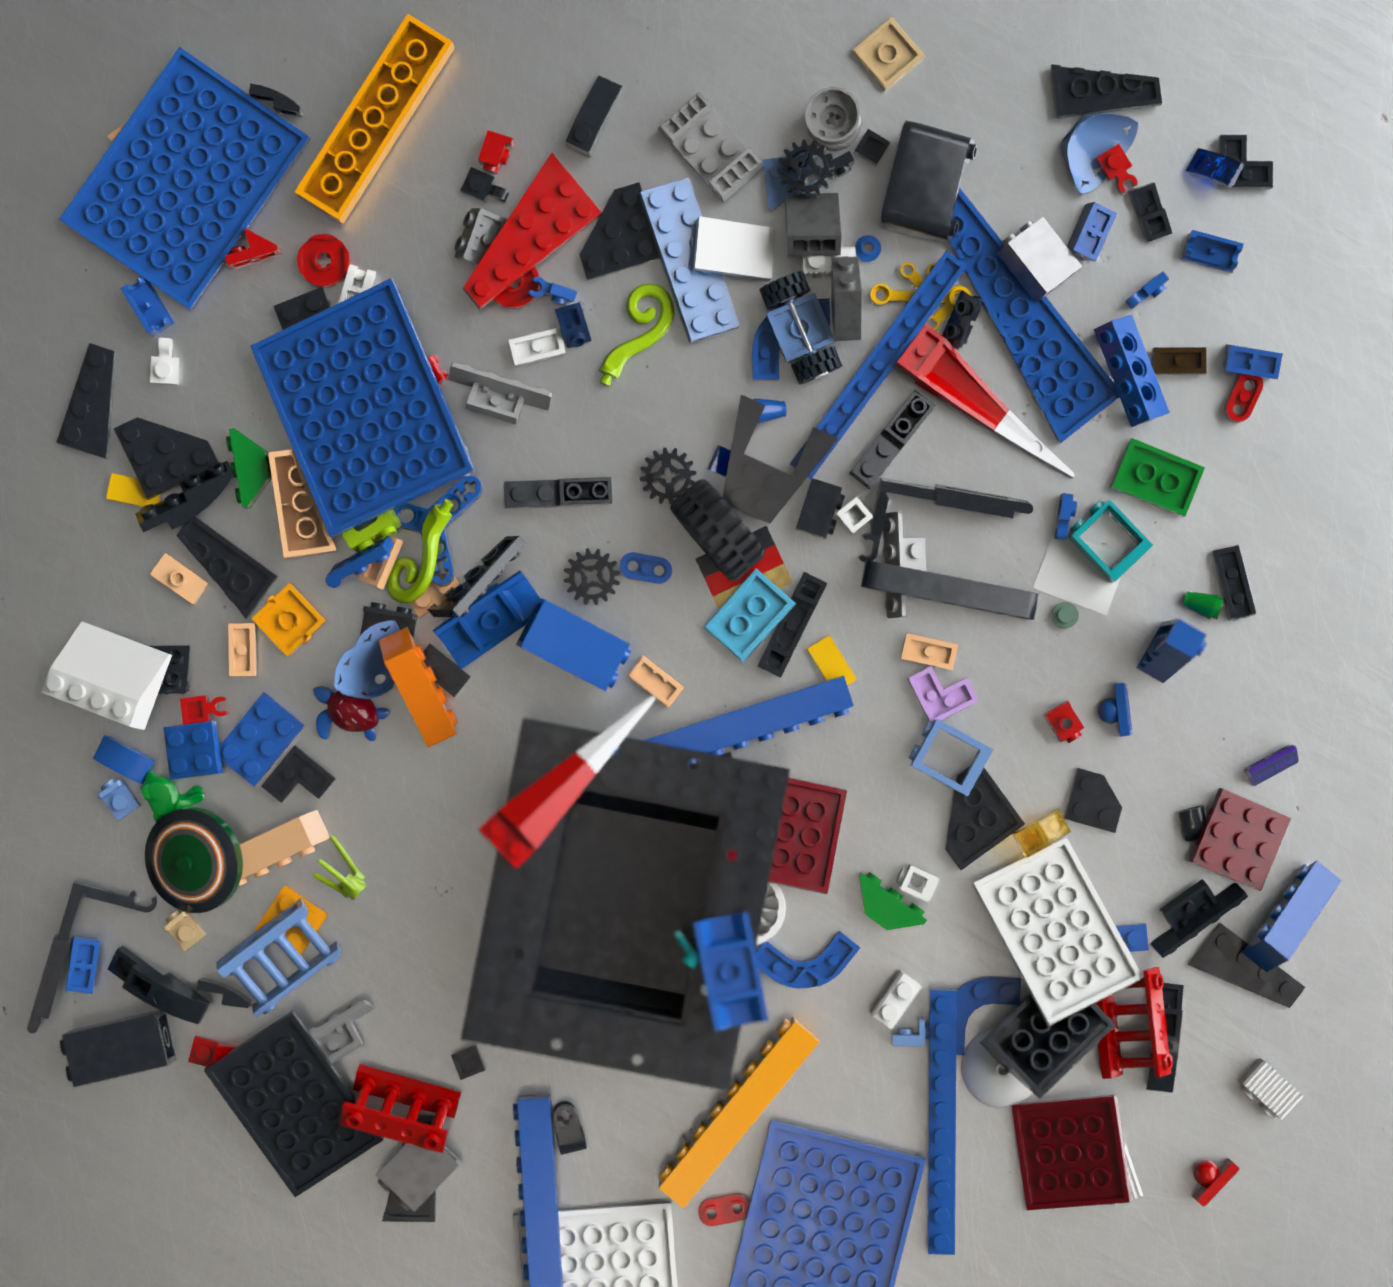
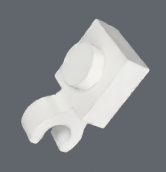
[150,338,179,385]

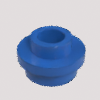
[855,235,881,262]

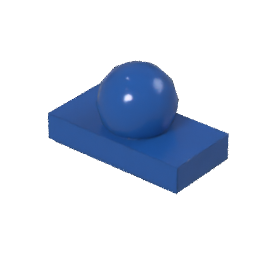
[1097,683,1133,737]

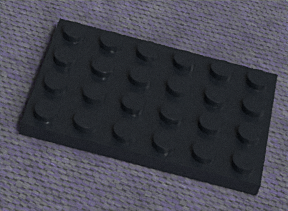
[204,1010,384,1197]

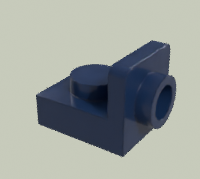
[555,302,592,348]

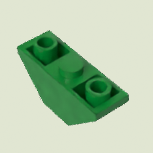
[226,428,272,509]
[858,872,927,930]

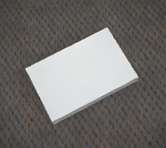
[693,217,776,281]

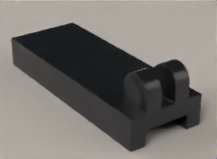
[1212,545,1256,621]

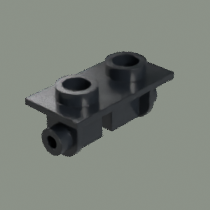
[942,291,984,349]

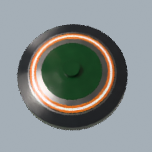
[145,807,243,913]

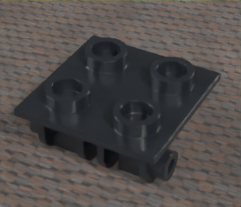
[149,645,190,695]

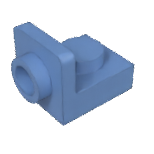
[97,779,141,821]
[891,1017,930,1046]

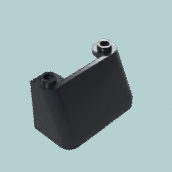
[881,120,977,244]

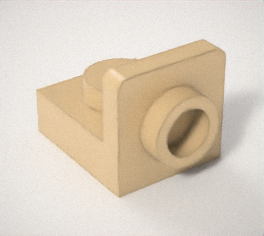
[163,910,207,952]

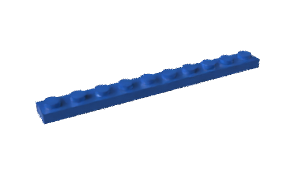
[790,251,967,480]
[928,989,957,1255]

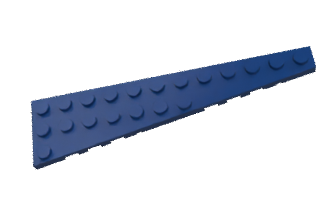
[949,187,1119,444]

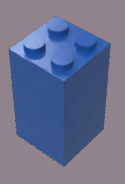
[516,598,631,691]

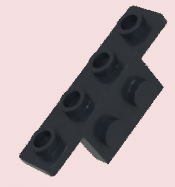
[1151,879,1248,958]

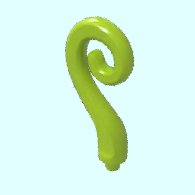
[599,283,674,387]
[386,499,453,603]

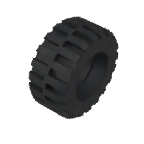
[670,479,765,581]

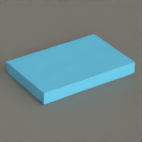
[704,569,796,663]

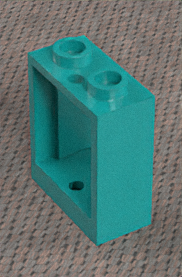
[1068,499,1153,583]

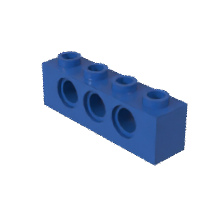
[1093,315,1170,428]

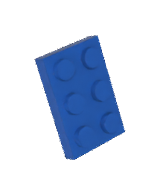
[219,692,306,787]

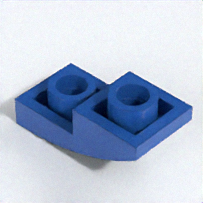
[93,735,154,784]

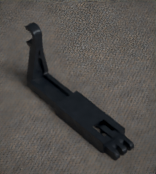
[858,478,1034,562]
[27,881,157,1034]

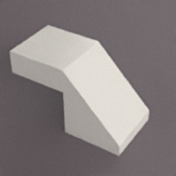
[836,482,893,534]

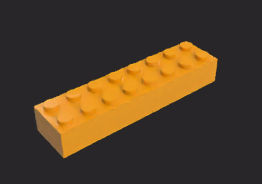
[295,14,455,225]
[658,1017,819,1209]

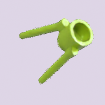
[313,835,367,900]

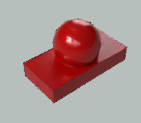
[1192,1158,1239,1207]

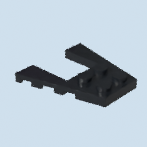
[722,394,838,524]

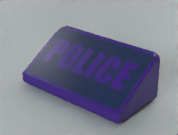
[1244,745,1299,786]

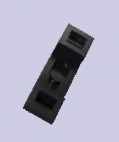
[757,572,828,678]

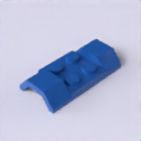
[433,570,540,669]
[694,912,769,1031]

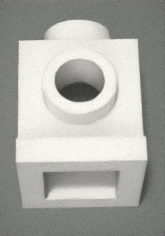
[896,864,940,902]

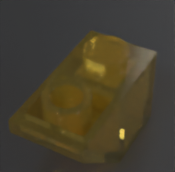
[1012,808,1071,858]

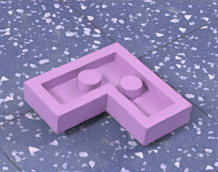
[907,666,979,723]

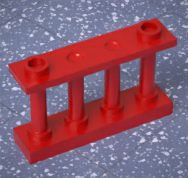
[1095,967,1173,1079]
[339,1064,461,1154]

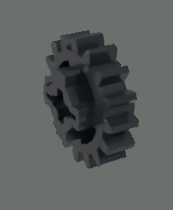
[777,139,836,199]
[640,447,697,505]
[563,548,621,605]

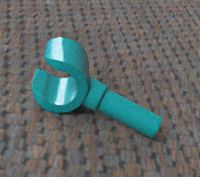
[674,931,701,968]

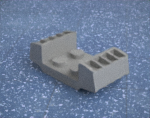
[658,92,763,202]

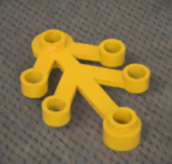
[870,262,972,331]

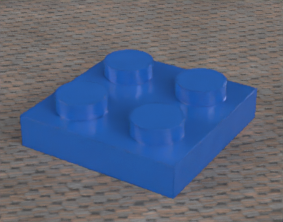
[164,721,223,780]

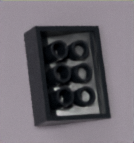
[979,994,1116,1099]

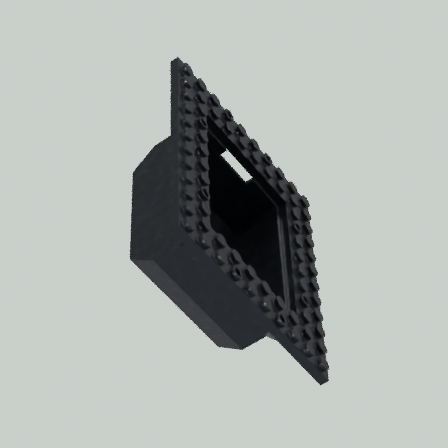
[460,718,790,1091]

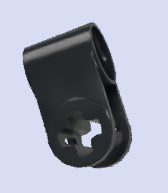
[553,1101,587,1155]

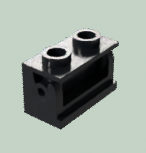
[795,478,845,539]

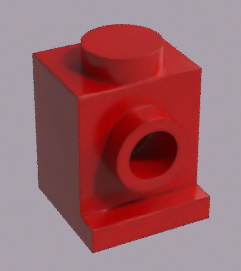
[478,130,514,174]
[1043,701,1084,743]

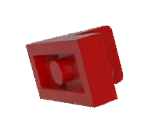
[225,228,282,269]
[188,1035,237,1067]

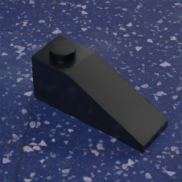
[565,75,623,158]

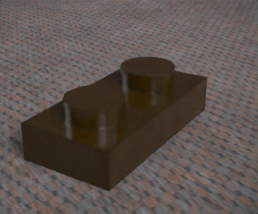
[1152,347,1207,375]

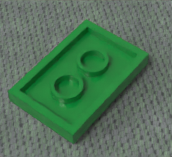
[1111,438,1205,517]

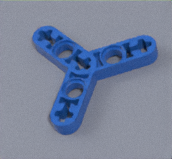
[374,475,483,587]

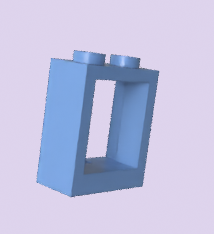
[909,719,993,796]

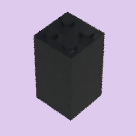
[60,1010,177,1087]

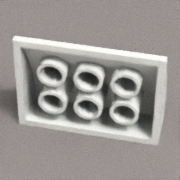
[41,621,172,730]

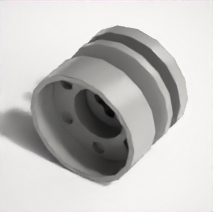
[805,87,862,151]

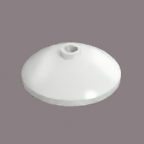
[961,1028,1032,1108]

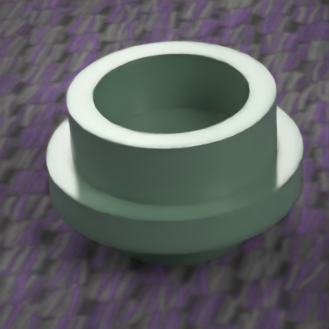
[1052,602,1079,628]

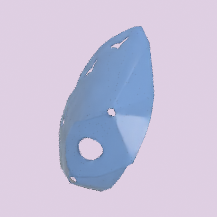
[1060,113,1138,194]
[334,620,400,699]

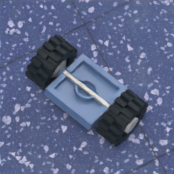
[759,271,843,385]

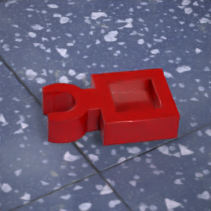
[1095,144,1138,194]
[180,695,229,725]

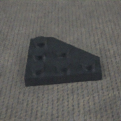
[579,182,660,281]
[113,417,218,500]
[945,766,1025,870]

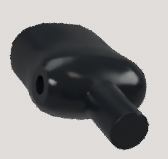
[1178,805,1207,844]

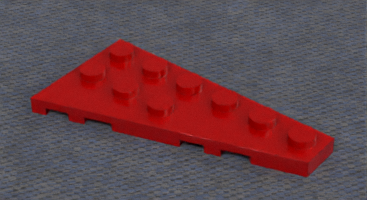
[463,153,602,310]

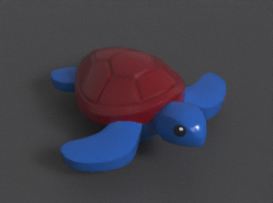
[313,677,390,741]

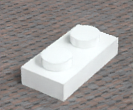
[509,327,566,367]

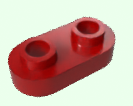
[1224,374,1263,423]
[698,1193,750,1226]

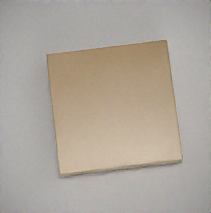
[851,16,925,91]

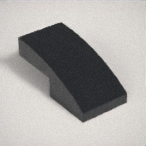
[249,83,303,117]
[1128,182,1173,242]
[197,978,252,1008]

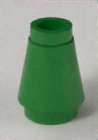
[1183,591,1224,620]

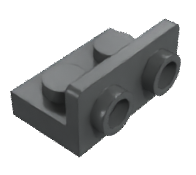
[454,208,508,265]

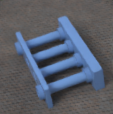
[216,898,341,1018]

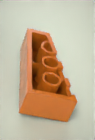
[379,627,458,748]

